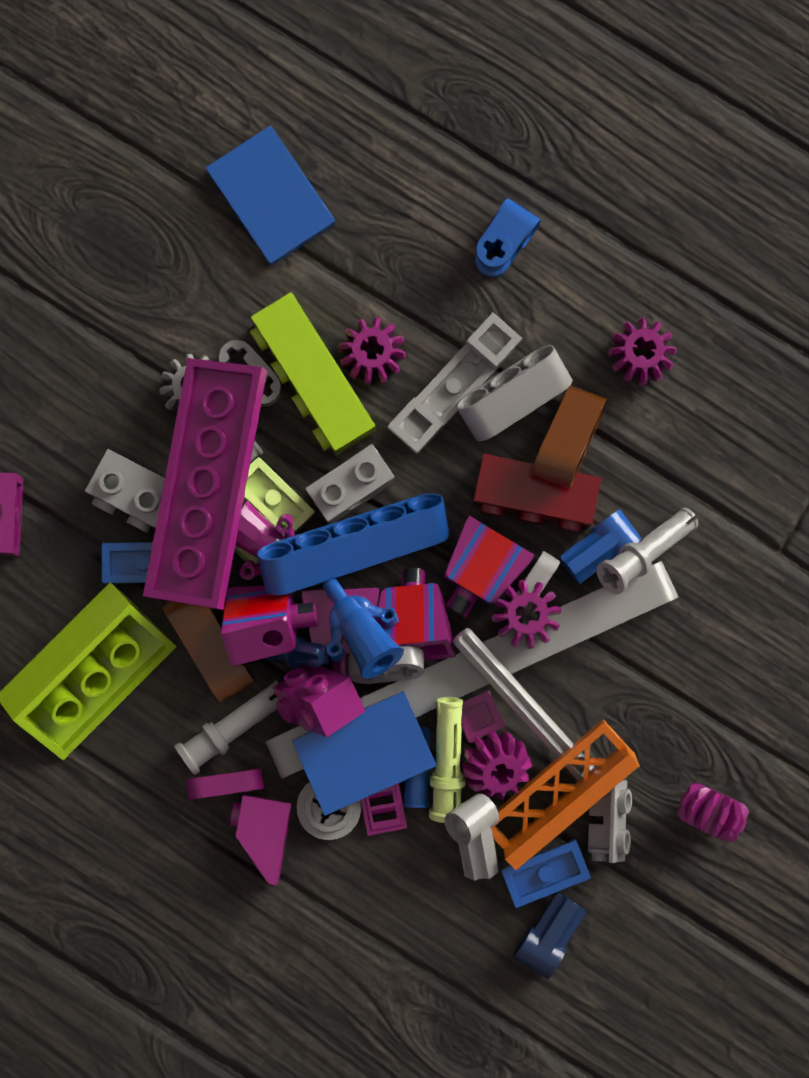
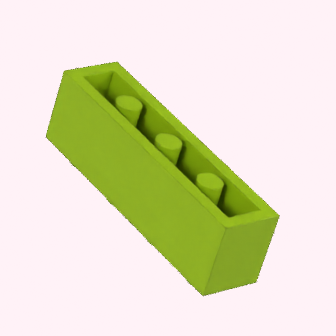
[250,292,376,456]

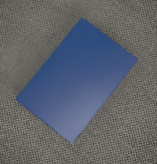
[206,125,336,266]
[292,690,437,816]

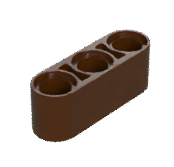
[532,385,607,489]
[161,601,255,703]

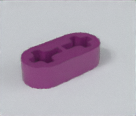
[186,768,264,800]

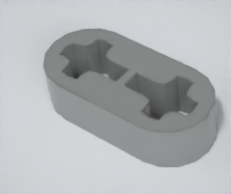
[219,340,282,407]
[504,551,561,623]
[348,645,424,684]

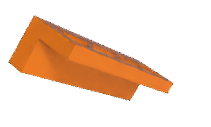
[492,719,639,870]

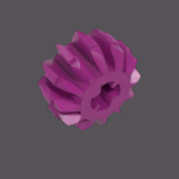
[339,317,406,385]
[608,318,677,386]
[492,580,562,649]
[461,730,532,801]
[677,783,749,842]

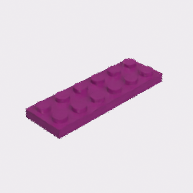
[143,358,267,610]

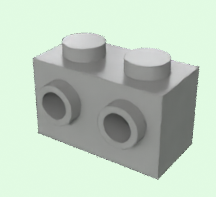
[85,449,165,533]

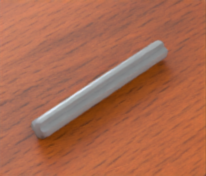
[453,628,594,781]

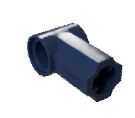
[513,892,587,979]

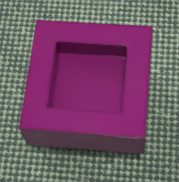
[461,690,506,743]

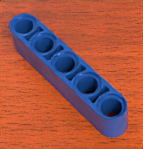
[257,493,450,595]

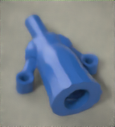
[322,578,404,679]

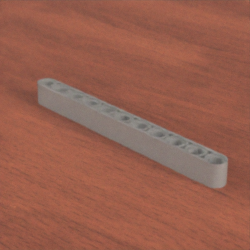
[265,561,679,778]

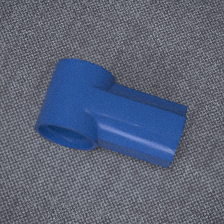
[559,509,642,584]

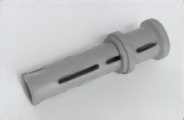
[597,508,698,594]
[174,680,278,775]

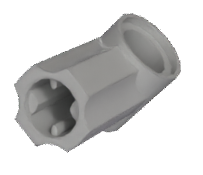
[444,793,499,881]

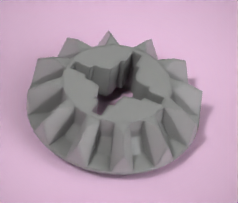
[297,782,361,840]

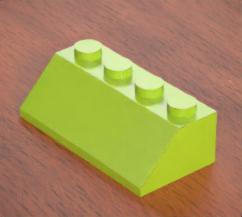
[0,582,177,760]

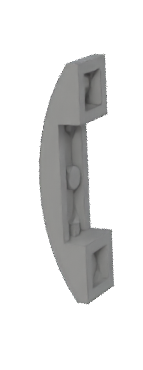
[387,313,522,454]

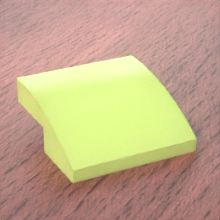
[234,457,315,564]

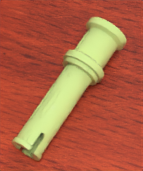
[429,697,466,823]

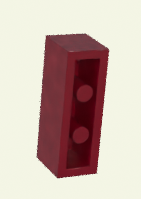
[473,454,601,533]

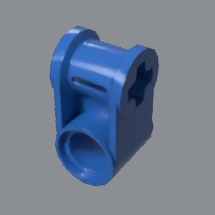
[475,198,541,277]

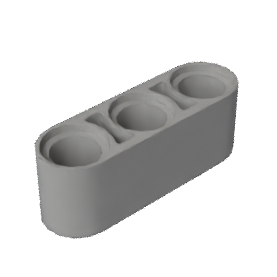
[456,345,573,441]

